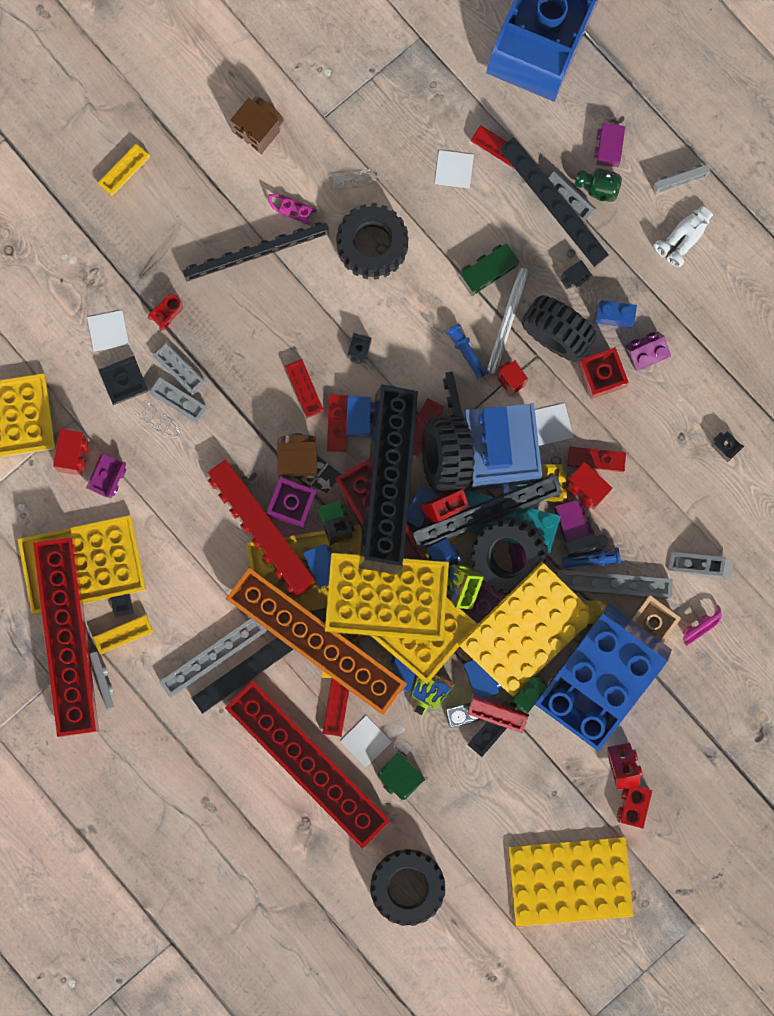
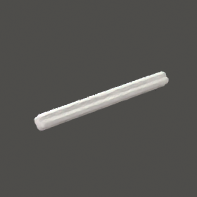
[487,267,529,375]

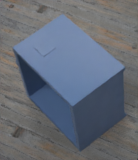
[464,403,542,494]

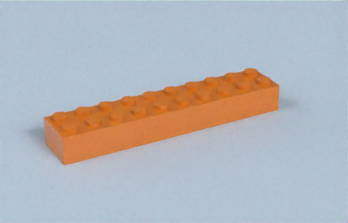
[226,568,407,716]

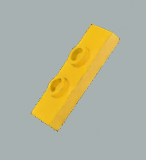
[98,143,150,197]
[93,614,154,655]

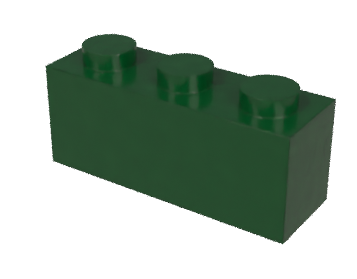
[459,243,520,296]

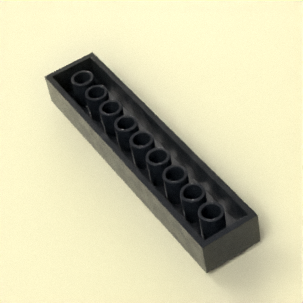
[359,384,418,575]

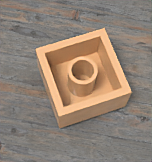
[631,595,681,643]

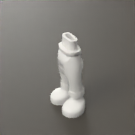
[654,206,713,267]

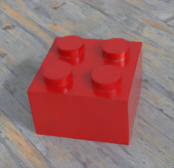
[578,347,629,399]
[53,429,90,476]
[566,462,613,510]

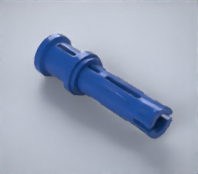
[446,324,488,379]
[561,547,621,569]

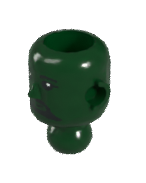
[575,168,622,202]

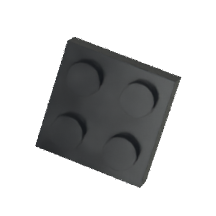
[99,356,149,406]

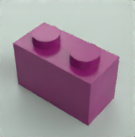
[594,123,625,168]
[554,500,591,543]

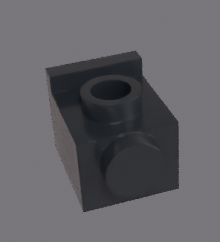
[561,260,592,289]
[347,333,372,364]
[712,431,744,463]
[324,515,355,546]

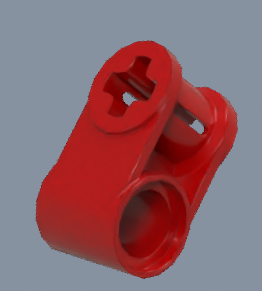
[148,294,183,331]

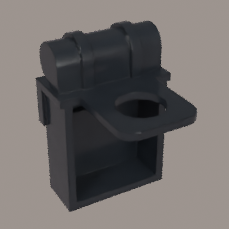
[564,517,609,557]

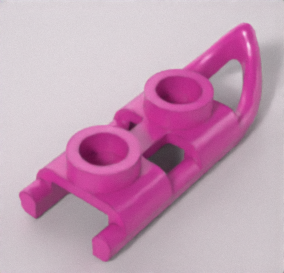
[268,194,317,226]
[683,605,722,646]

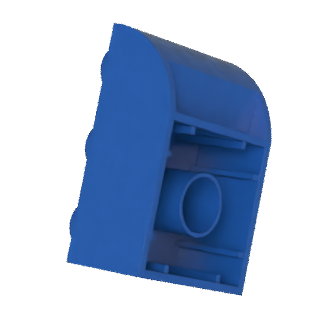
[486,0,599,102]
[535,603,672,752]

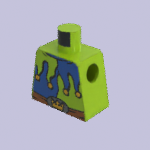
[447,565,484,609]
[411,674,454,716]

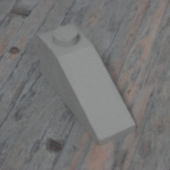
[668,552,733,580]

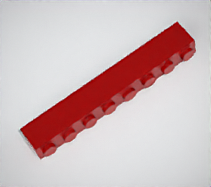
[207,460,316,598]

